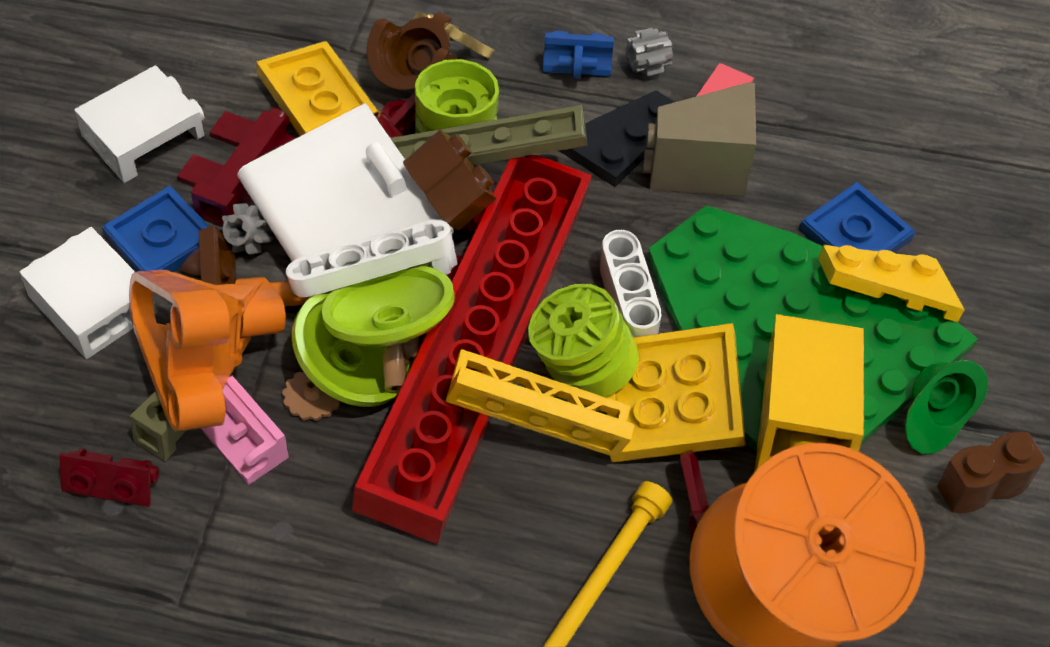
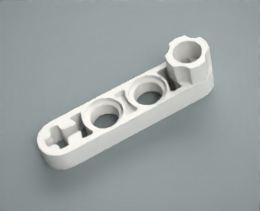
[286,219,457,297]

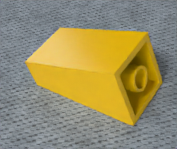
[754,314,864,473]

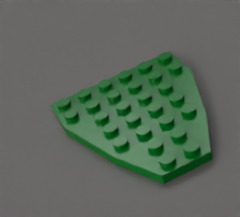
[647,205,978,453]

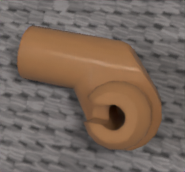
[382,337,422,393]

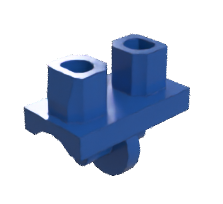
[543,31,614,79]

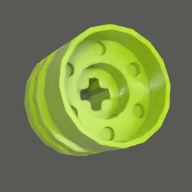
[415,59,499,134]
[528,284,639,397]

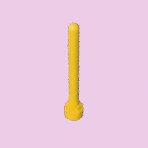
[543,481,673,647]

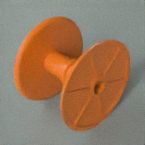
[690,443,925,647]

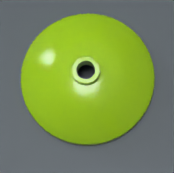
[322,265,455,347]
[292,290,415,407]

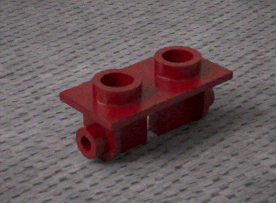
[59,448,160,507]

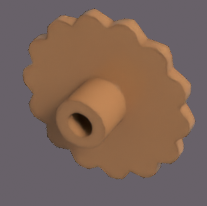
[282,372,340,421]

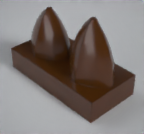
[180,225,237,285]

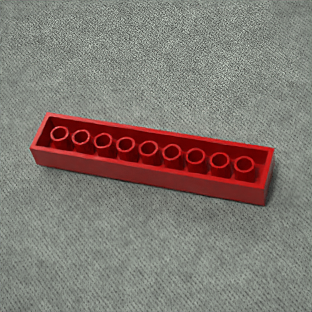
[352,154,592,545]

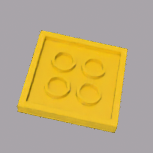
[607,323,746,462]

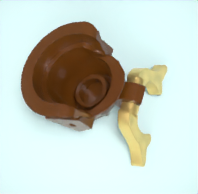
[366,11,494,90]

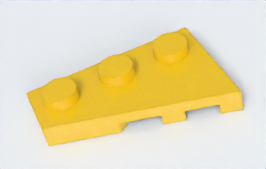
[818,245,965,322]

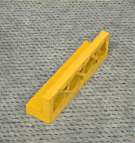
[445,349,634,458]

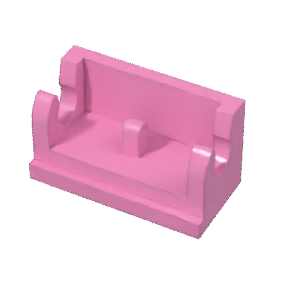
[200,376,289,485]

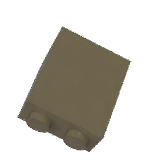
[643,83,756,196]

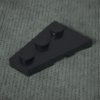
[559,90,675,187]

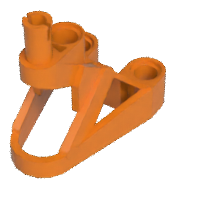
[129,270,310,431]

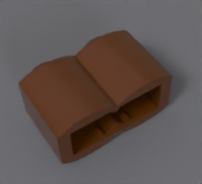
[403,130,497,231]
[937,432,1046,513]

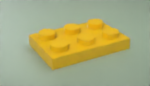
[257,41,378,136]

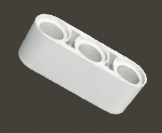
[600,230,661,337]

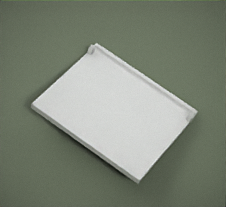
[237,103,454,266]

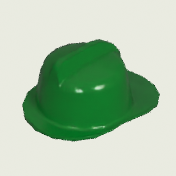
[905,360,988,454]

